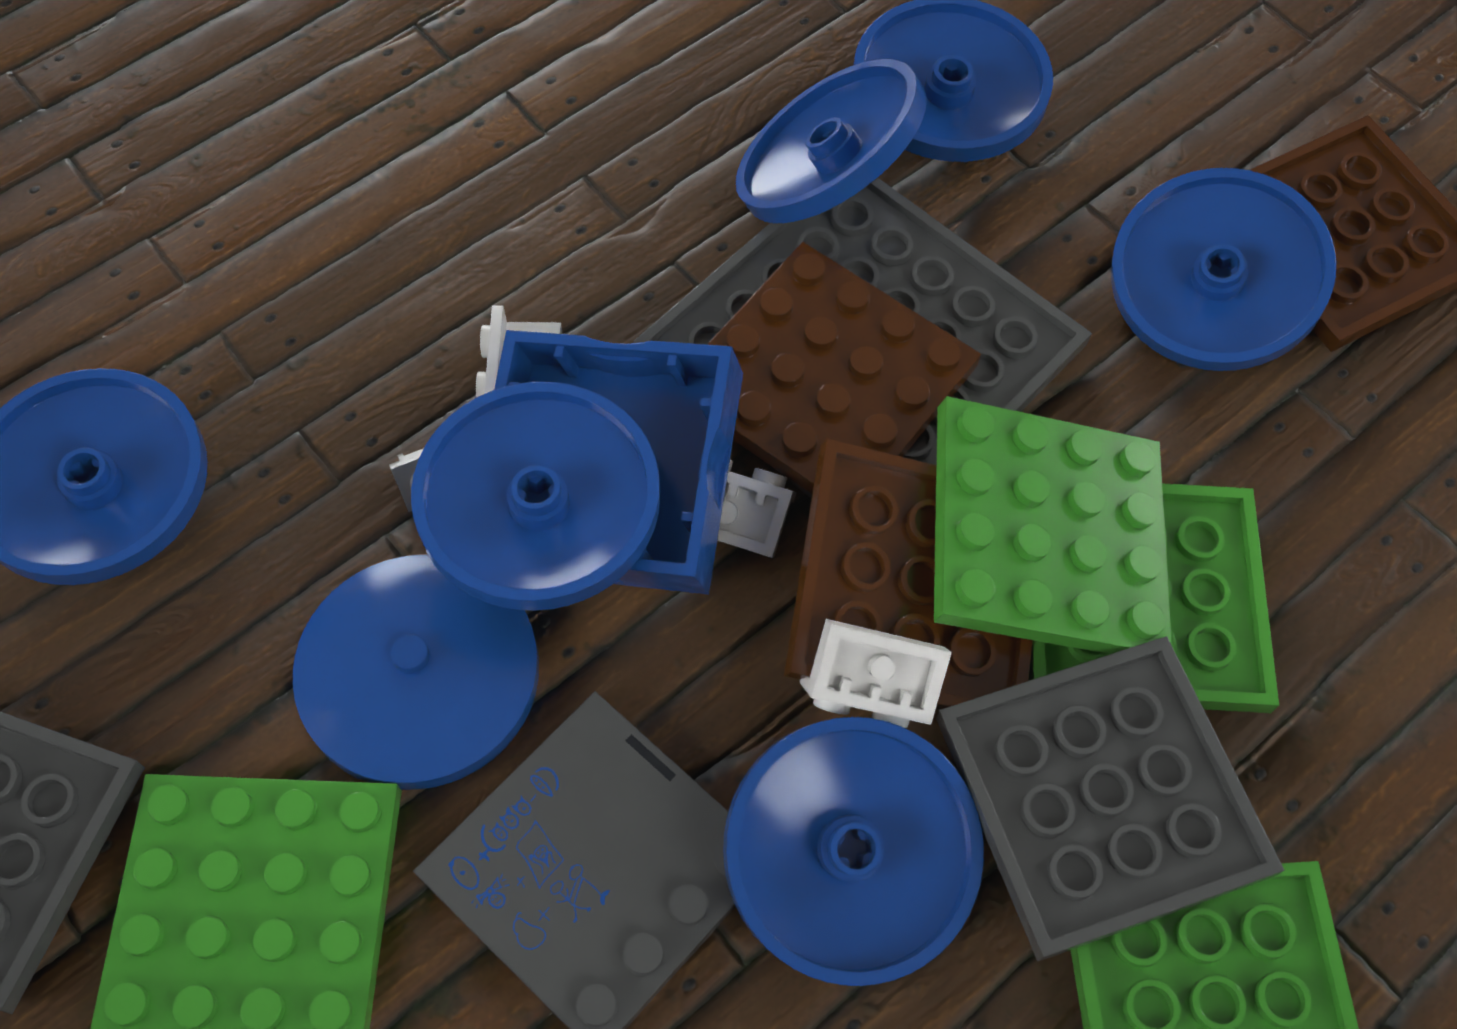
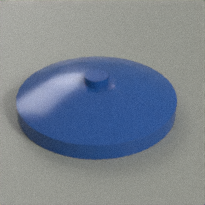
[854,0,1053,162]
[736,59,927,223]
[1111,168,1337,371]
[0,368,208,585]
[411,382,660,611]
[293,555,539,790]
[723,717,984,986]

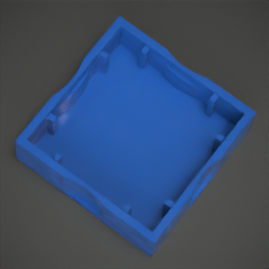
[494,330,743,595]

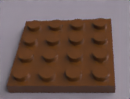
[1250,115,1457,352]
[707,242,981,494]
[784,438,1033,710]

